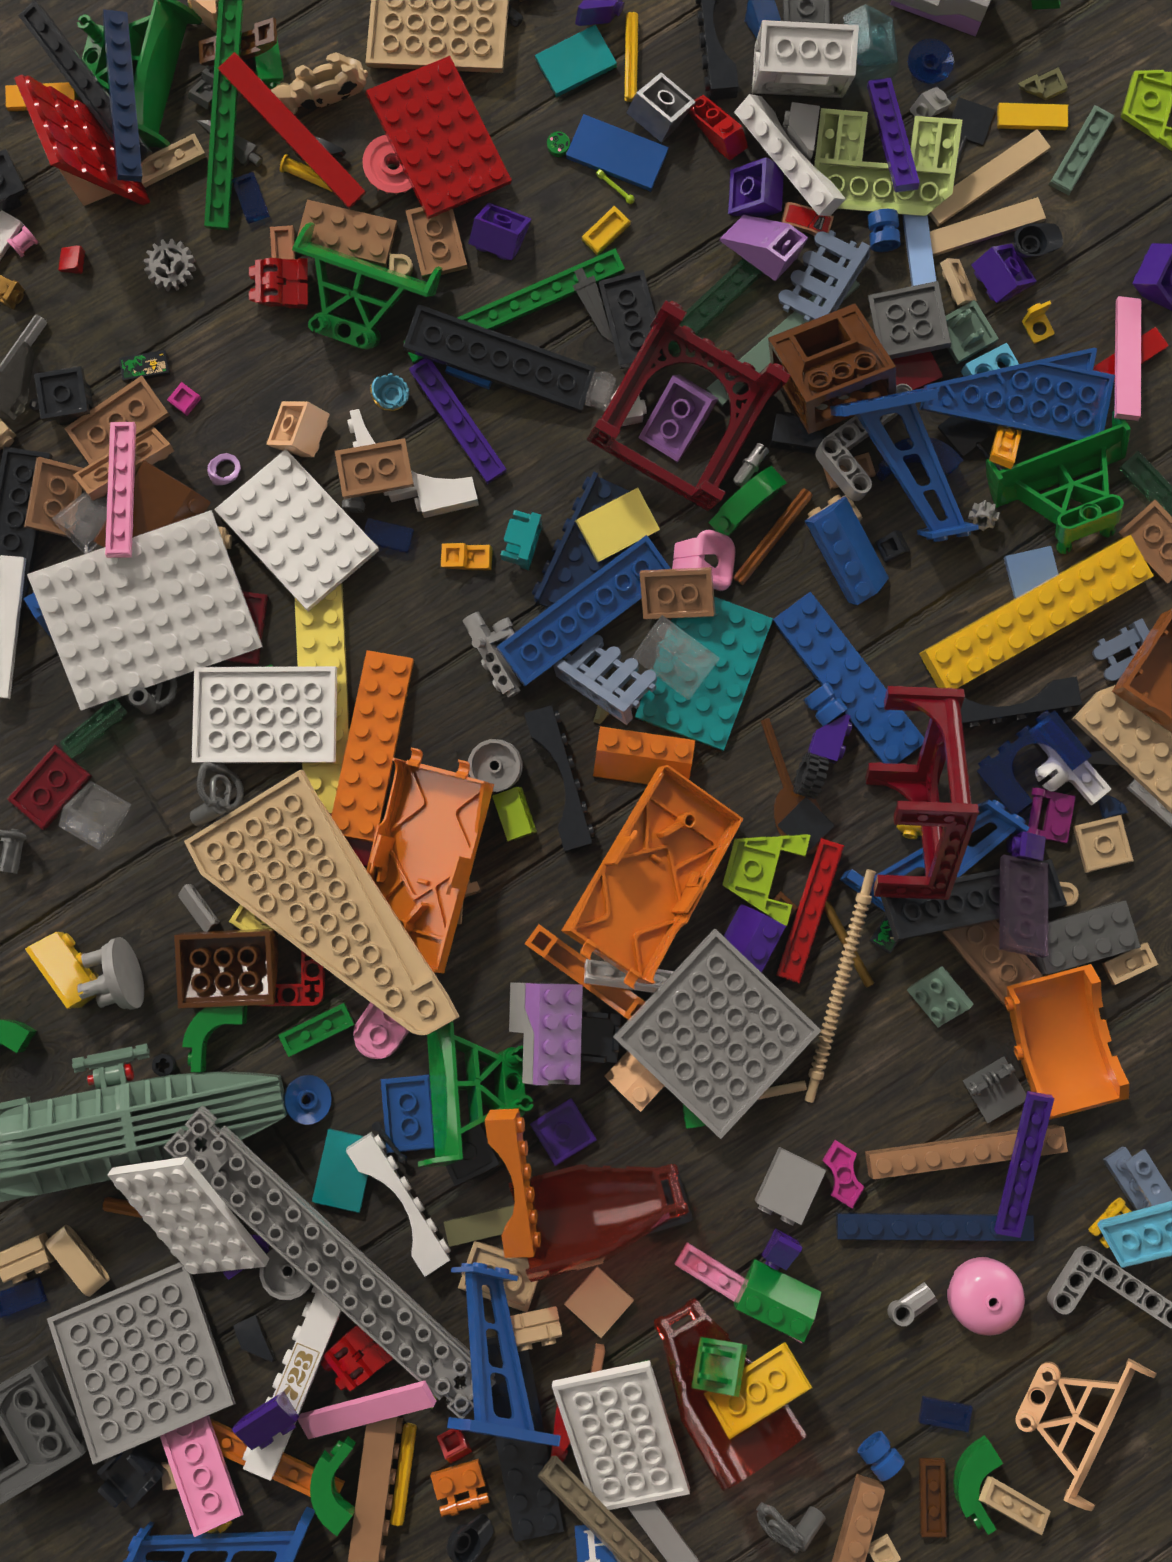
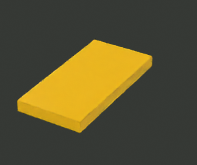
[704,1342,812,1440]

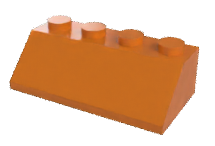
[593,726,695,785]

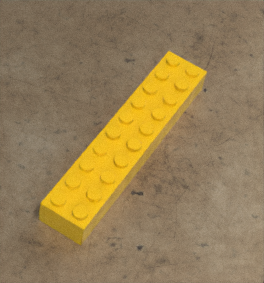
[919,534,1154,689]

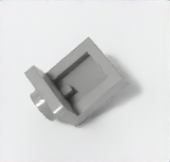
[910,87,952,117]

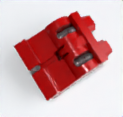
[249,258,308,309]
[320,1324,393,1391]

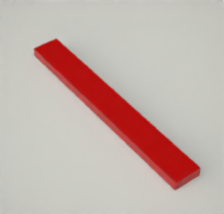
[218,52,366,209]

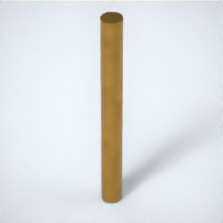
[824,899,874,988]

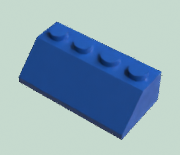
[805,496,889,605]

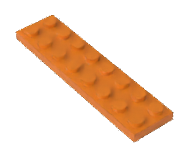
[331,650,414,843]

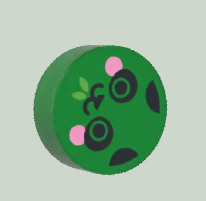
[547,131,570,157]

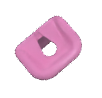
[672,530,735,591]

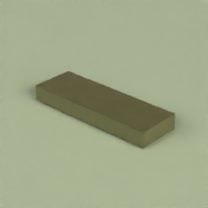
[444,1205,514,1247]

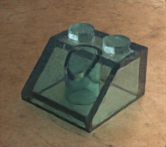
[843,4,898,66]

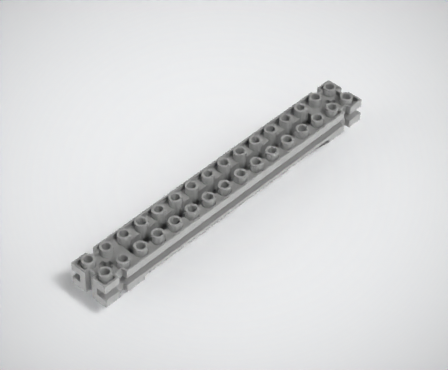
[163,1105,496,1419]

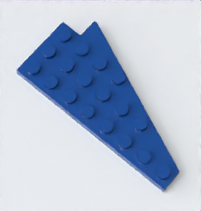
[920,348,1115,441]

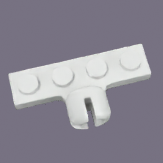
[1028,716,1111,805]

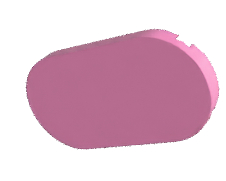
[354,1002,409,1059]

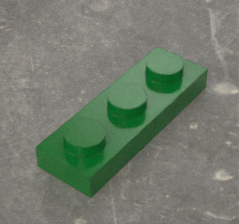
[278,1003,355,1057]

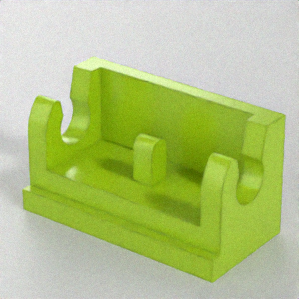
[492,787,537,841]

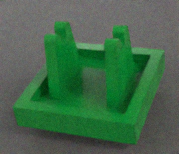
[692,1337,747,1397]

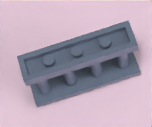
[1103,1147,1172,1211]

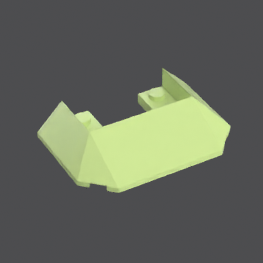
[814,108,962,216]

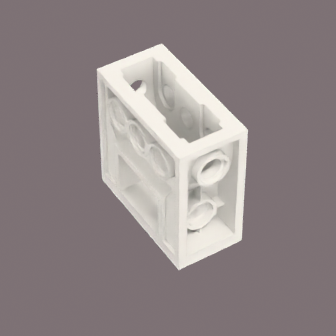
[752,20,859,98]

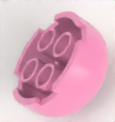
[947,1257,1025,1336]

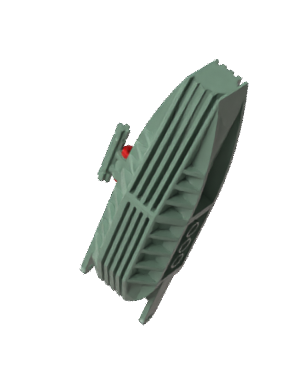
[0,1043,288,1202]

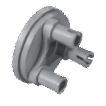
[77,937,144,1010]

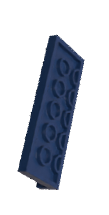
[532,472,630,608]

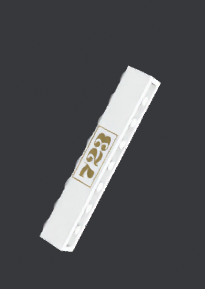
[242,1286,342,1481]

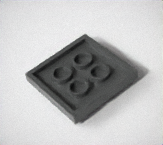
[868,281,951,359]

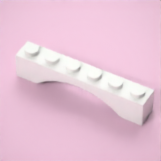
[734,94,846,216]
[346,1132,451,1277]

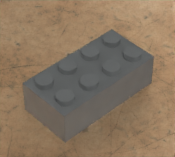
[1026,901,1141,974]

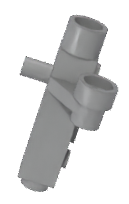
[463,612,521,698]

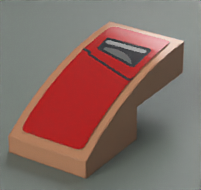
[781,202,834,236]

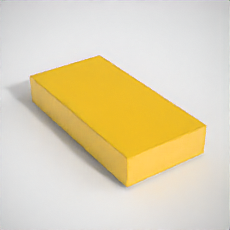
[582,206,631,256]

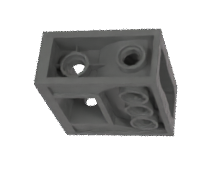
[0,1355,88,1505]

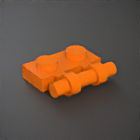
[430,1459,490,1517]

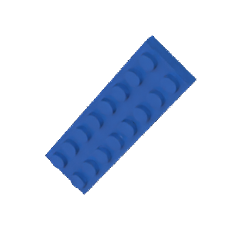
[496,535,671,686]
[772,592,924,764]

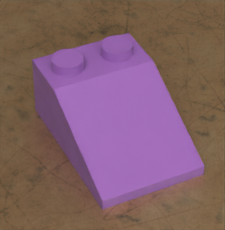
[639,374,719,462]

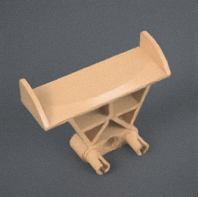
[1016,1358,1157,1511]

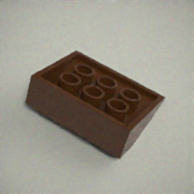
[93,460,211,548]
[174,929,279,1008]

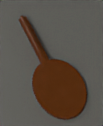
[761,718,824,854]

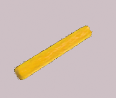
[624,12,638,102]
[390,1423,417,1526]

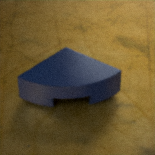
[1098,795,1128,819]

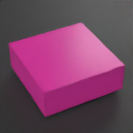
[167,382,201,416]

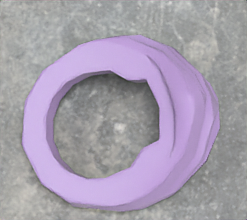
[207,453,241,485]

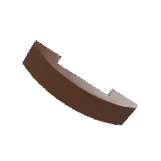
[199,18,277,66]

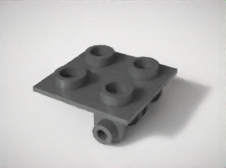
[962,1056,1026,1123]

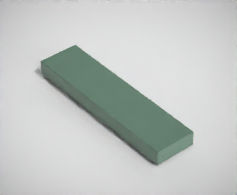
[1049,105,1115,196]

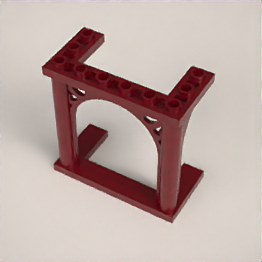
[586,300,791,511]
[865,686,979,900]

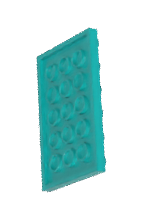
[635,597,773,751]

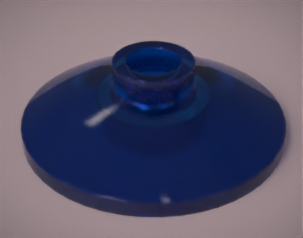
[908,39,954,84]

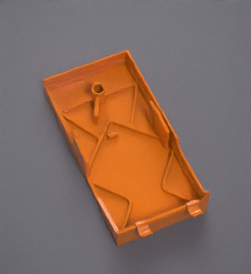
[367,748,494,973]
[561,765,743,989]

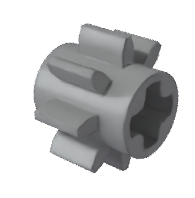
[968,500,1000,531]

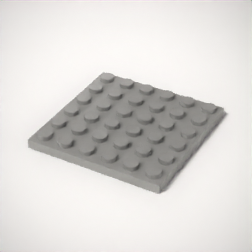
[613,929,822,1139]
[47,1262,236,1464]

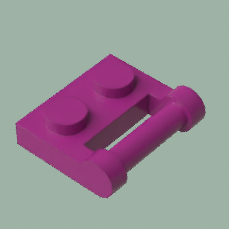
[1027,788,1076,843]

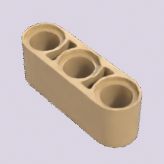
[45,1225,110,1297]

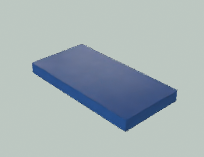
[566,114,669,192]

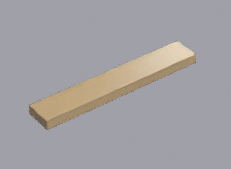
[929,129,1051,226]
[930,197,1046,257]

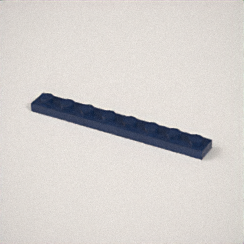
[102,9,142,182]
[836,1213,1034,1241]

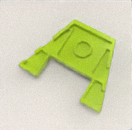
[1120,70,1172,151]
[723,834,811,926]

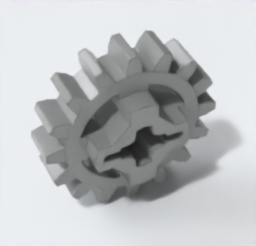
[144,239,196,291]

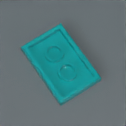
[535,24,617,97]
[312,1129,368,1212]

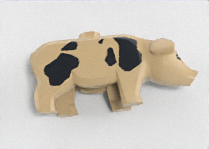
[271,52,368,114]

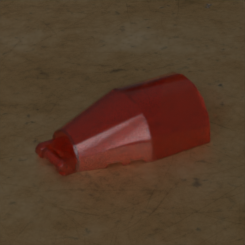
[508,1164,689,1282]
[654,1298,807,1491]

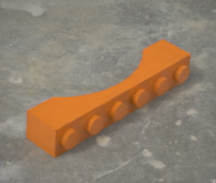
[525,924,645,1020]
[485,1108,541,1258]

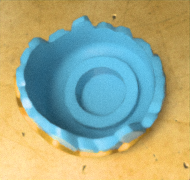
[370,373,409,411]

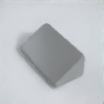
[178,884,220,932]

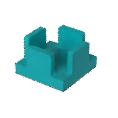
[501,510,542,570]

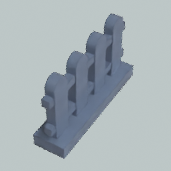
[779,230,870,322]
[1092,618,1150,681]
[553,635,657,725]

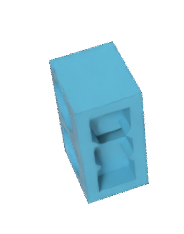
[961,343,1019,377]

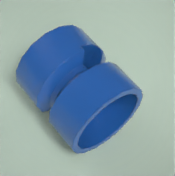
[868,208,901,252]
[803,682,848,727]
[857,1431,905,1481]

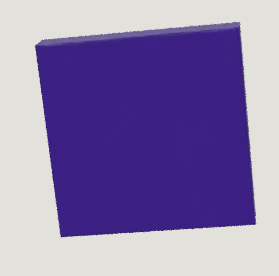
[530,1098,597,1166]

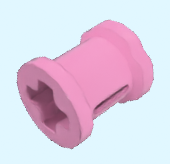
[7,226,39,257]

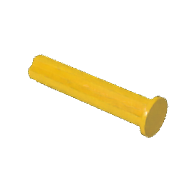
[279,154,333,192]

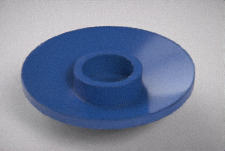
[284,1075,331,1125]

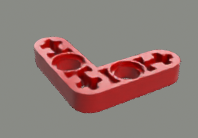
[259,950,325,1006]

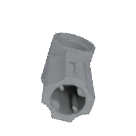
[887,1282,937,1326]

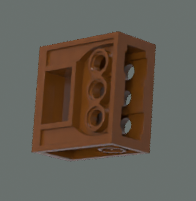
[768,303,896,434]

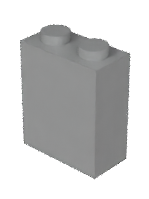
[755,1147,826,1226]

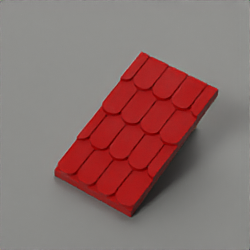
[14,75,151,206]

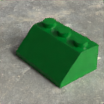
[733,1259,821,1343]

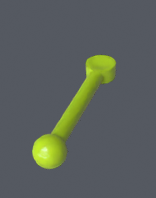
[596,169,635,204]

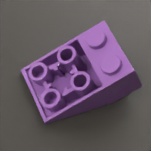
[719,215,808,281]

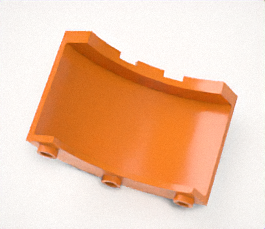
[1004,964,1129,1120]

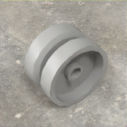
[468,739,523,792]
[259,1248,312,1300]

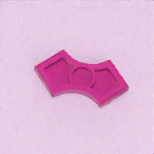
[822,1140,865,1208]

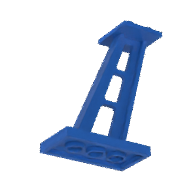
[830,389,979,542]
[839,800,1030,912]
[447,1262,561,1446]
[123,1507,315,1562]

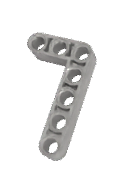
[816,384,912,501]
[1047,1246,1172,1328]

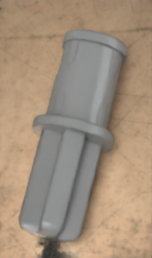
[733,443,769,487]

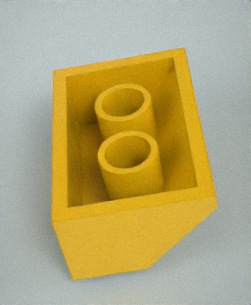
[25,932,99,1009]

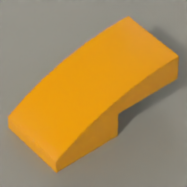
[441,543,492,570]

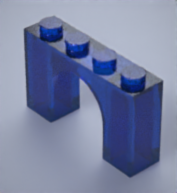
[977,710,1092,815]

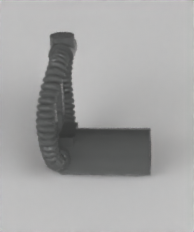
[124,677,177,715]
[190,762,244,827]
[0,829,27,874]
[756,1502,826,1553]

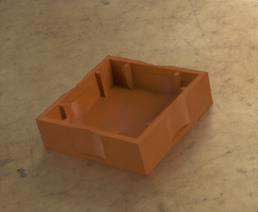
[1111,609,1172,733]

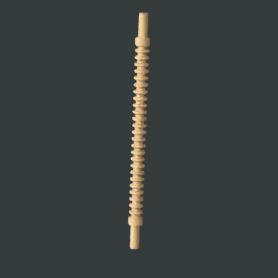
[805,869,876,1103]

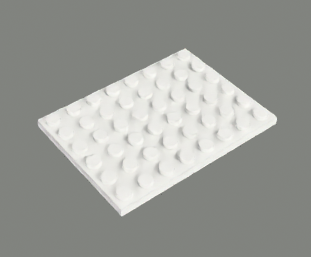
[27,510,263,710]

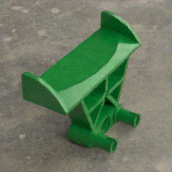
[77,0,202,148]
[292,222,443,349]
[986,411,1131,554]
[418,1021,533,1167]

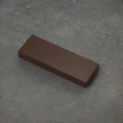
[919,1458,947,1537]

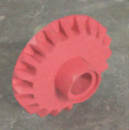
[363,135,412,195]

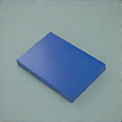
[381,1074,435,1153]

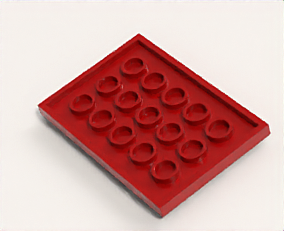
[366,56,512,219]

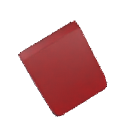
[58,246,85,274]
[437,1429,472,1463]

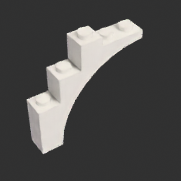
[347,409,479,518]

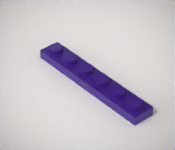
[867,78,920,192]
[409,358,507,484]
[994,1091,1054,1238]

